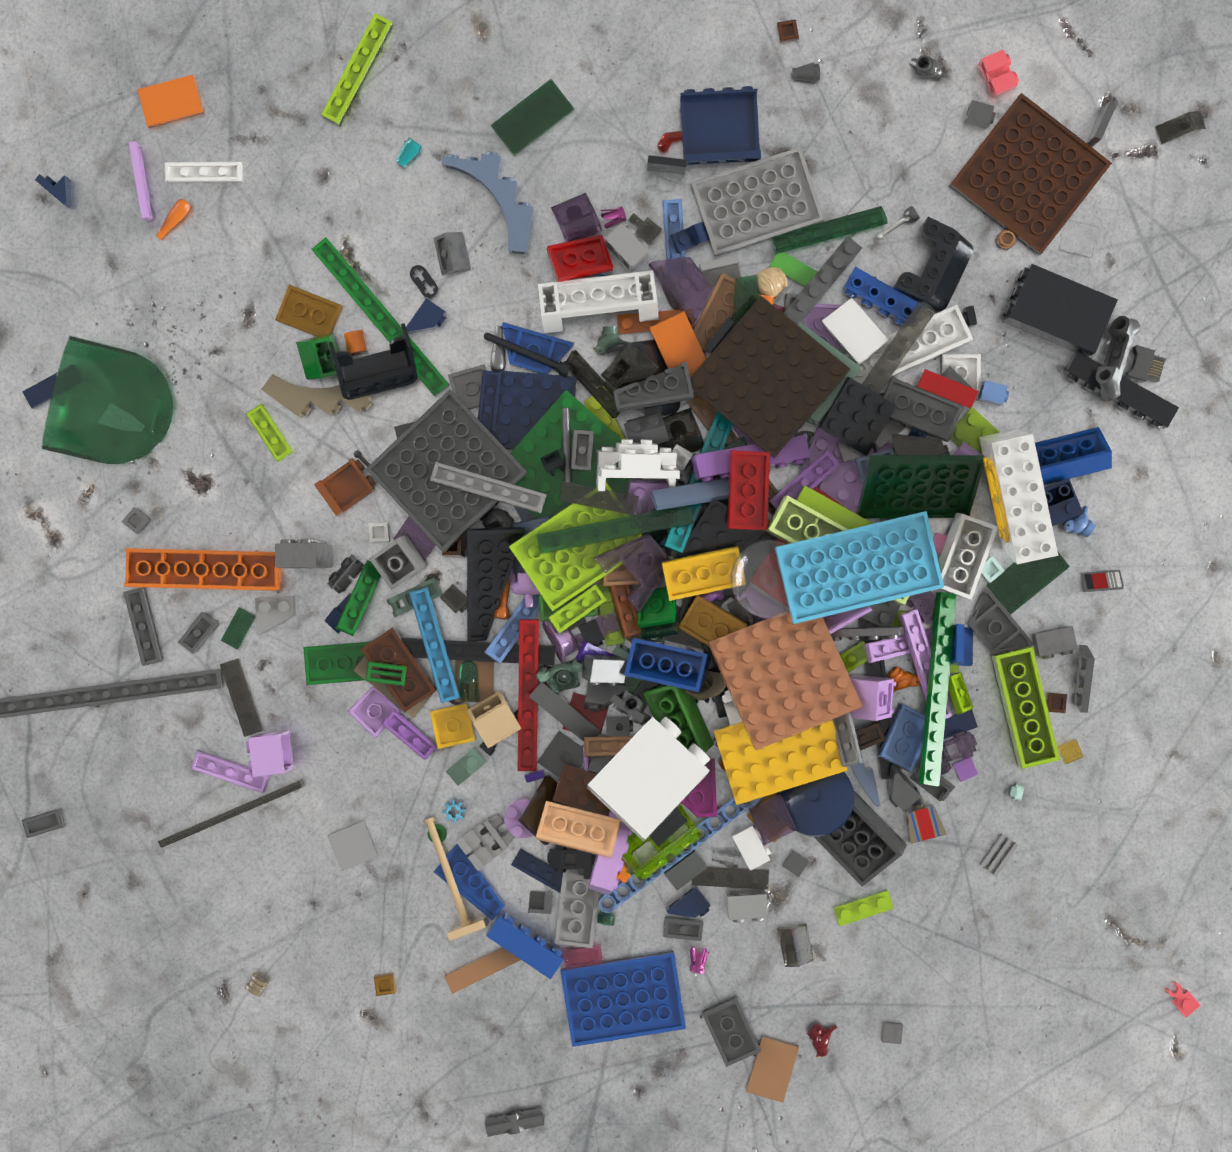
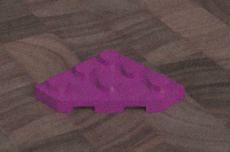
[681,758,717,818]

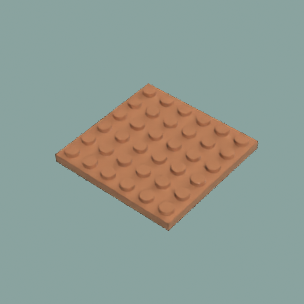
[708,611,863,751]

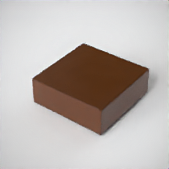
[777,19,799,43]
[1046,692,1067,713]

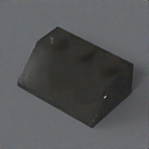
[657,408,704,453]

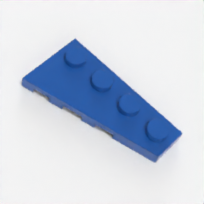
[434,844,505,921]

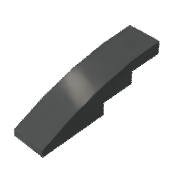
[529,682,600,742]

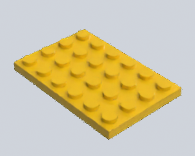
[713,720,848,805]

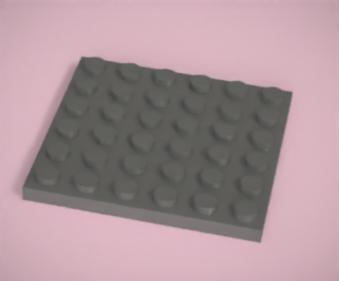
[366,389,528,553]

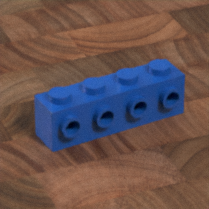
[842,266,922,327]

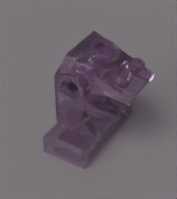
[940,730,977,775]

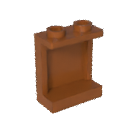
[314,458,376,516]

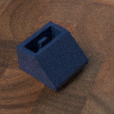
[1044,478,1084,526]

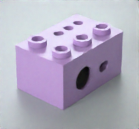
[246,730,293,777]

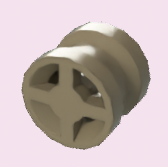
[245,973,269,997]

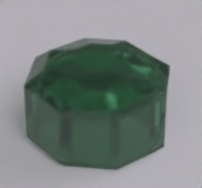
[597,912,616,926]

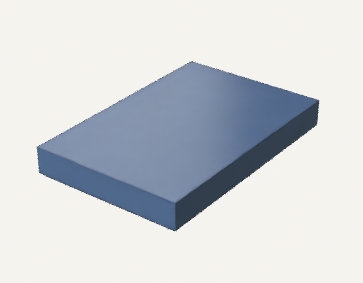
[877,703,925,772]

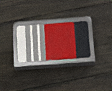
[1081,570,1124,592]

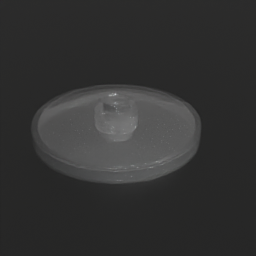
[731,540,790,618]

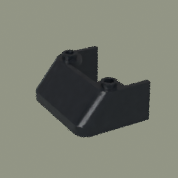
[328,323,418,400]
[607,339,680,423]

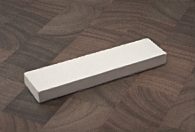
[164,162,242,183]

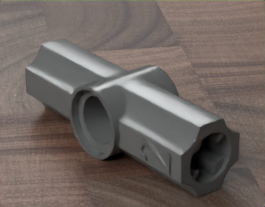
[485,1108,544,1137]

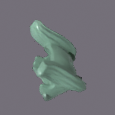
[536,658,583,693]

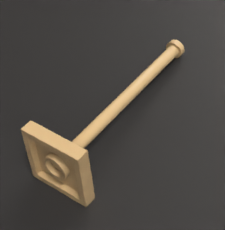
[423,817,489,941]

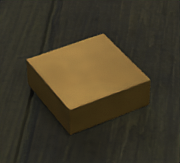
[374,973,396,996]

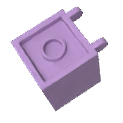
[848,674,896,721]

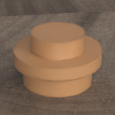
[997,230,1016,249]

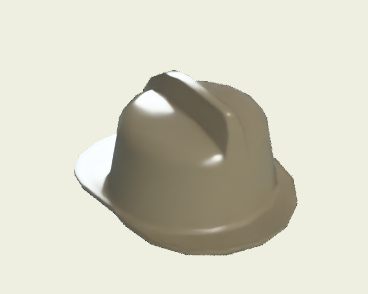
[684,671,726,700]

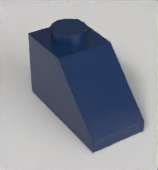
[406,298,447,334]
[666,885,711,918]

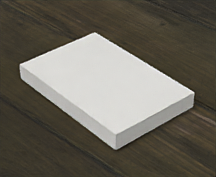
[822,298,889,365]

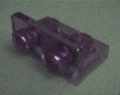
[906,591,936,625]

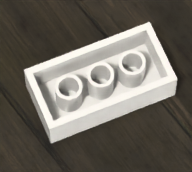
[938,513,998,600]

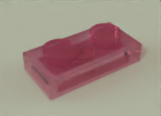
[563,944,603,970]

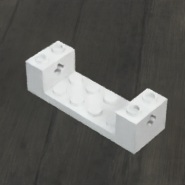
[538,270,659,333]

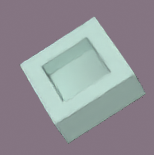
[981,556,1005,583]

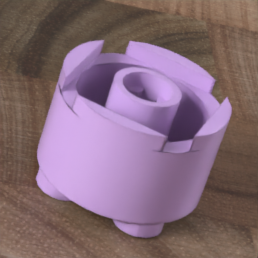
[504,797,533,838]

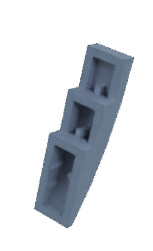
[851,751,881,807]

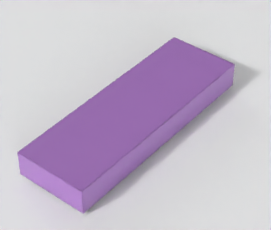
[381,709,437,760]

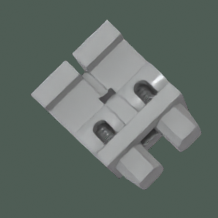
[456,815,515,871]

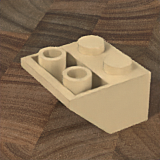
[467,691,521,748]

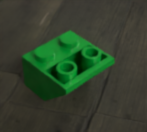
[296,333,339,379]

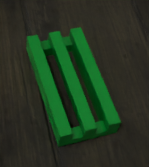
[366,661,407,686]

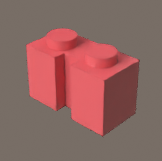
[979,49,1019,98]

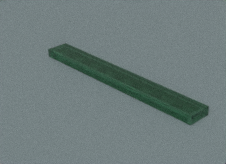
[536,505,694,555]

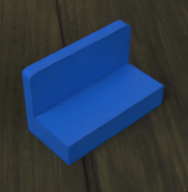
[950,624,973,666]

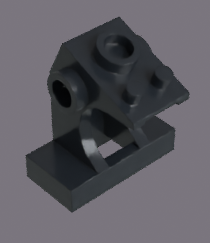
[547,844,592,879]

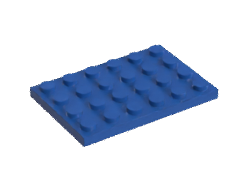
[560,952,686,1047]

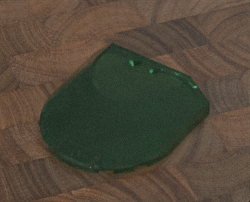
[41,335,173,464]

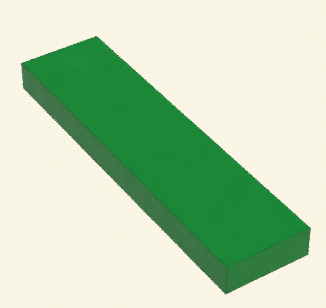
[335,560,381,636]

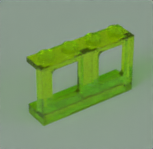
[623,804,702,881]

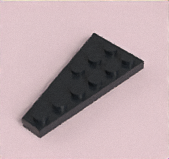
[466,527,525,641]

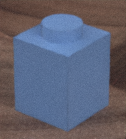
[977,380,1009,406]

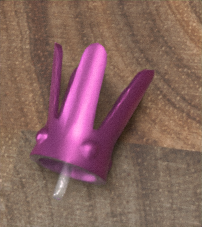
[600,206,630,229]
[690,947,710,977]

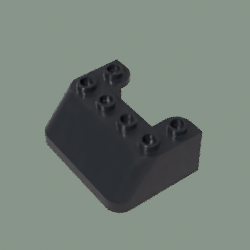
[892,216,973,312]

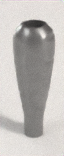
[490,326,506,372]

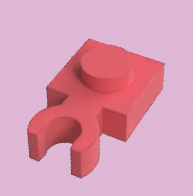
[1166,982,1201,1018]

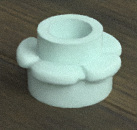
[1010,783,1024,802]

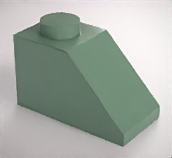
[446,747,487,786]

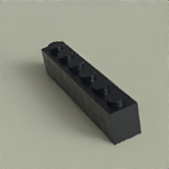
[1063,351,1179,430]

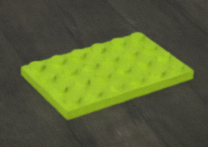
[508,482,648,611]

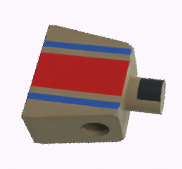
[906,796,947,844]

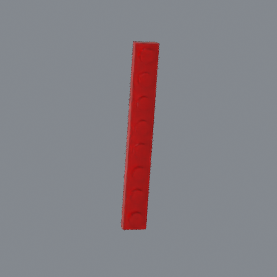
[517,619,539,771]

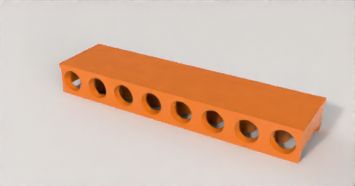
[124,548,281,591]

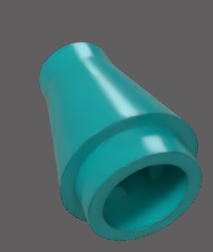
[395,137,422,167]

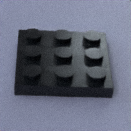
[818,377,896,456]

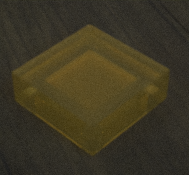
[1058,739,1084,764]

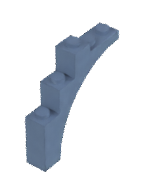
[441,151,534,255]

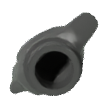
[910,55,944,78]

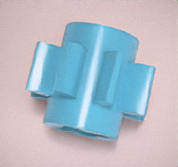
[442,799,467,823]

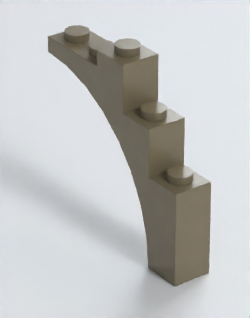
[261,374,372,418]

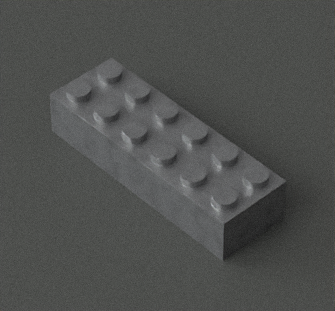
[275,539,332,569]

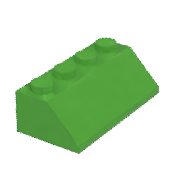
[643,684,714,753]

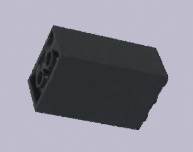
[1002,264,1118,357]

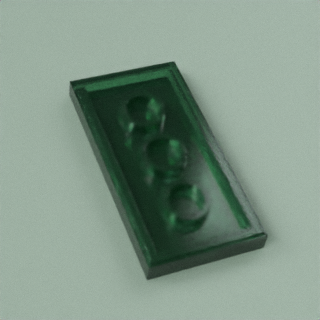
[491,79,575,157]
[986,551,1070,615]

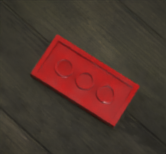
[727,450,770,531]

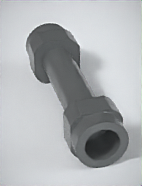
[676,454,697,486]

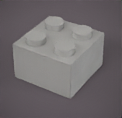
[605,223,648,272]
[369,533,428,590]
[726,888,768,923]

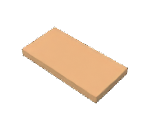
[536,801,621,858]

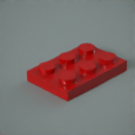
[547,235,614,282]

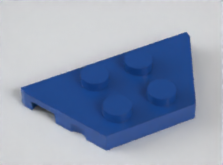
[502,322,574,374]

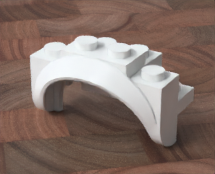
[596,439,680,491]

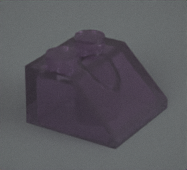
[551,193,602,242]

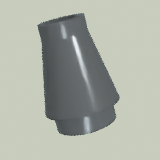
[792,62,820,82]

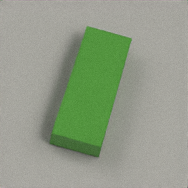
[769,250,818,287]

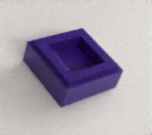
[524,769,545,783]

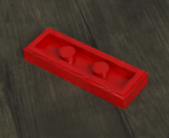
[917,369,979,409]

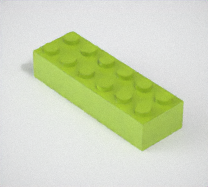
[991,647,1060,769]

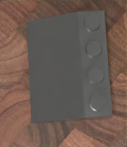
[814,791,907,887]

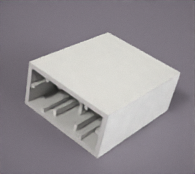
[587,717,710,842]

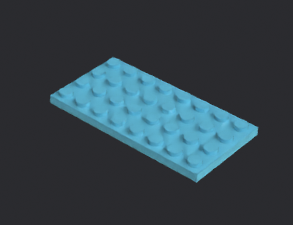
[774,511,944,624]

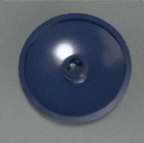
[777,772,855,837]

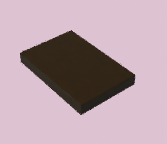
[519,775,569,845]

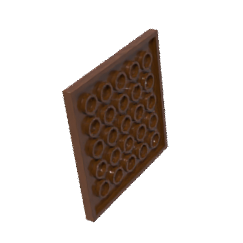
[950,93,1112,255]

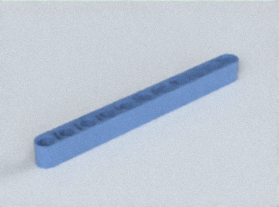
[599,796,765,913]

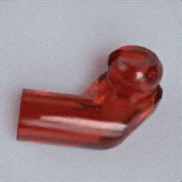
[657,131,682,152]

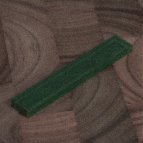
[771,206,888,254]

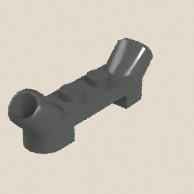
[1096,316,1141,399]

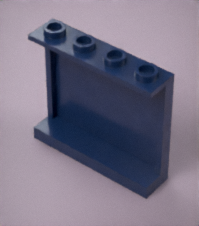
[680,86,761,166]

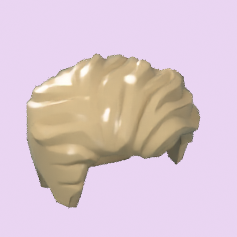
[753,267,788,298]

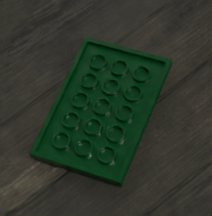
[856,455,985,519]

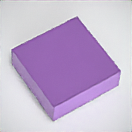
[952,756,978,782]

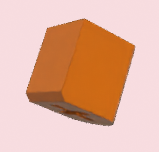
[344,330,368,355]

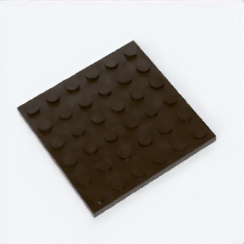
[690,296,850,459]

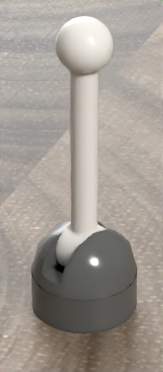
[876,206,920,239]

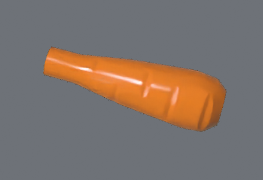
[155,199,190,240]

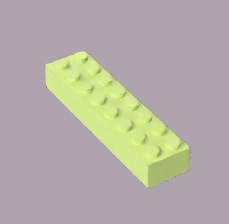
[766,496,909,605]

